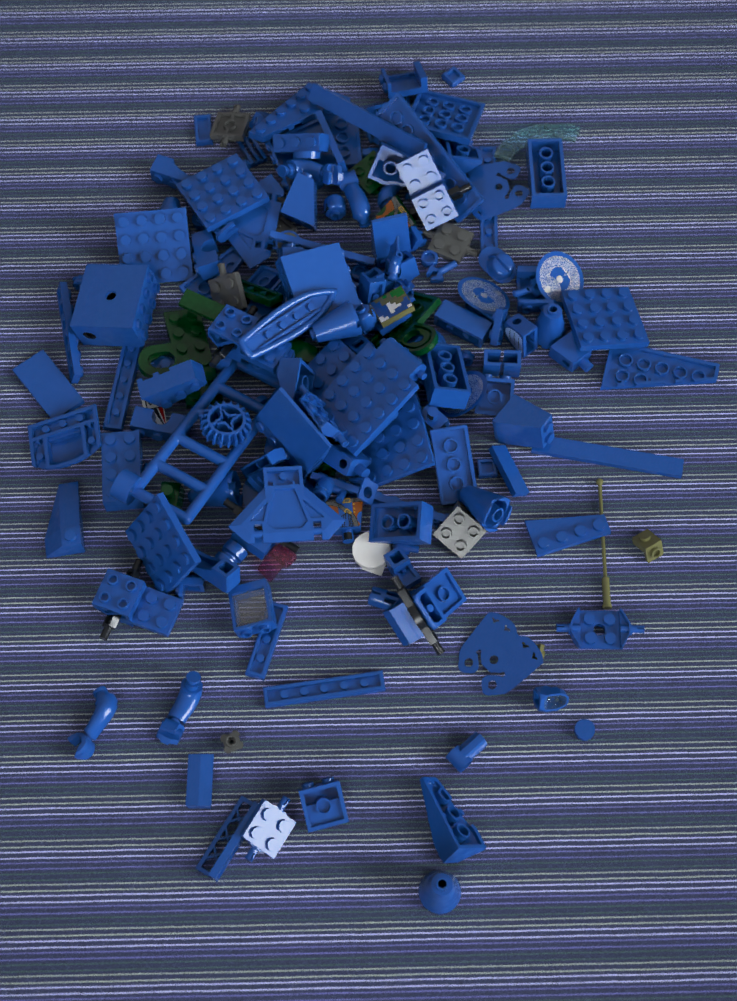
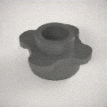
[220,730,243,754]

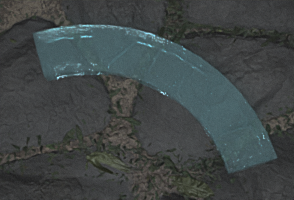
[494,123,581,162]

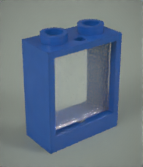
[228,578,277,638]

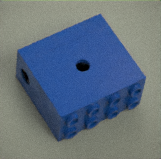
[70,264,160,347]

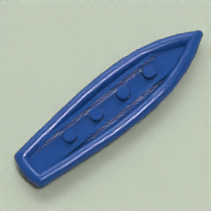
[238,288,338,360]

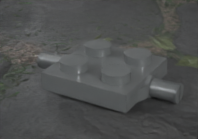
[209,104,251,148]
[422,222,479,265]
[208,263,248,310]

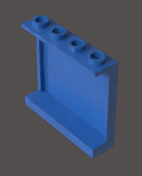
[264,110,348,191]
[275,242,362,316]

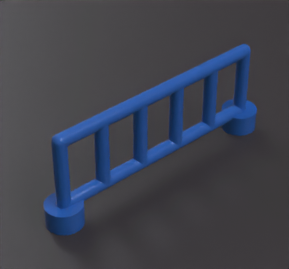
[110,356,280,525]

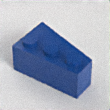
[136,359,207,409]

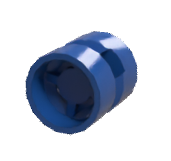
[214,539,248,564]

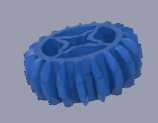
[200,400,252,449]

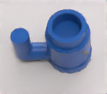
[312,477,347,504]

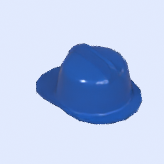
[478,246,516,284]

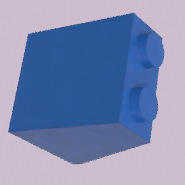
[280,172,317,232]
[492,394,555,449]

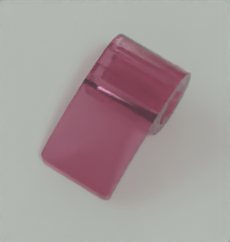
[258,544,297,582]

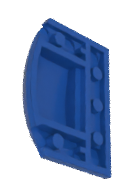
[27,404,102,470]

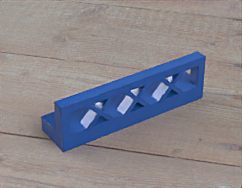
[196,796,259,882]

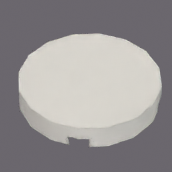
[352,532,391,570]

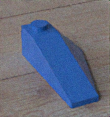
[441,139,482,174]
[367,142,446,187]
[45,481,86,558]
[420,777,487,863]

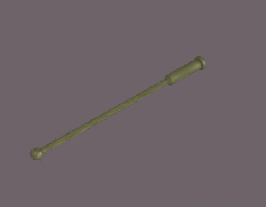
[596,478,612,610]

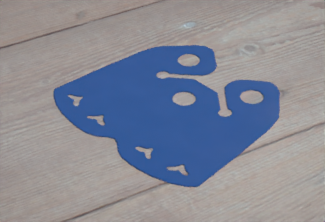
[465,161,529,221]
[458,612,543,696]

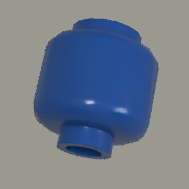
[324,194,346,220]
[354,304,378,331]

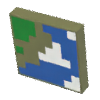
[369,286,415,328]

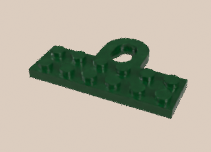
[369,291,442,357]
[138,309,223,409]

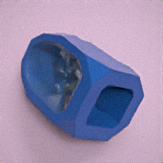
[533,685,569,712]

